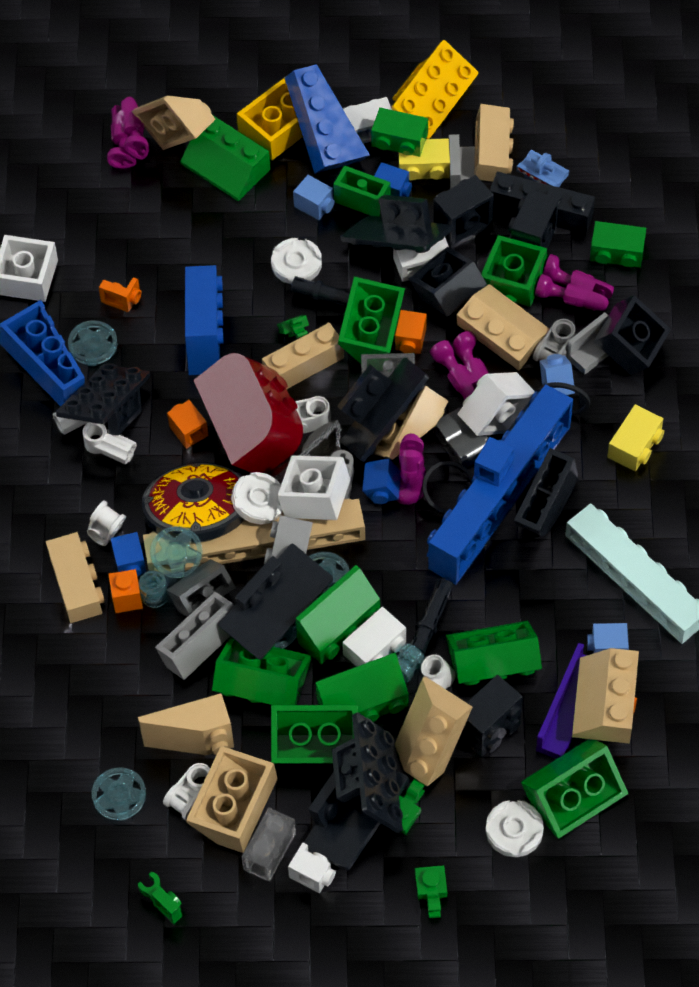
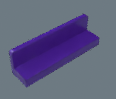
[536,643,587,759]

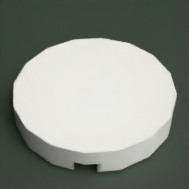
[271,238,322,284]
[231,472,283,525]
[486,800,544,857]

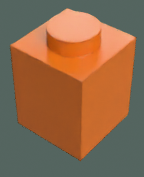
[395,310,427,354]
[167,400,209,449]
[109,569,143,613]

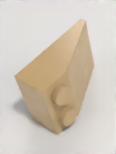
[372,386,448,459]
[138,694,234,755]

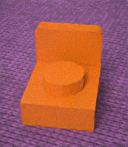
[99,277,142,312]

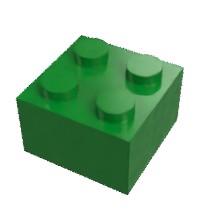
[481,235,548,307]

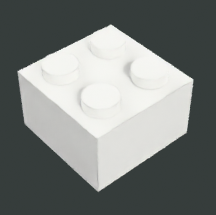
[0,235,58,302]
[458,372,535,436]
[277,455,350,520]

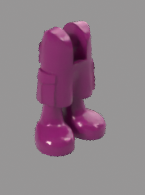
[107,97,149,168]
[535,254,614,311]
[430,331,489,400]
[396,433,426,505]

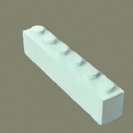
[565,503,699,644]

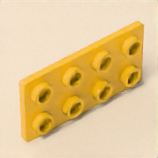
[391,40,478,139]

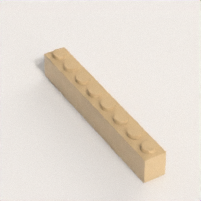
[143,499,365,576]

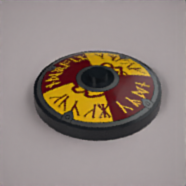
[142,462,245,542]

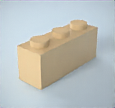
[474,104,514,182]
[262,323,344,389]
[46,532,105,623]

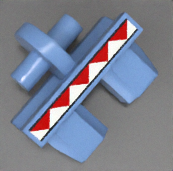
[517,150,569,187]

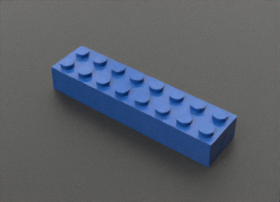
[427,384,573,585]

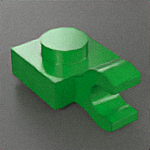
[277,315,309,339]
[399,779,425,835]
[415,865,447,918]
[138,872,182,924]

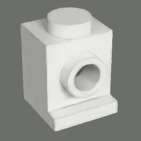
[288,843,336,893]

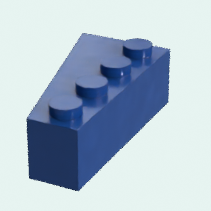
[284,64,370,174]
[185,265,223,375]
[0,300,85,406]

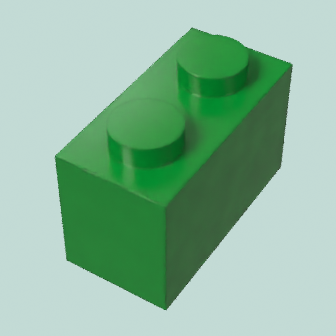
[371,107,428,157]
[333,165,391,217]
[590,221,646,268]

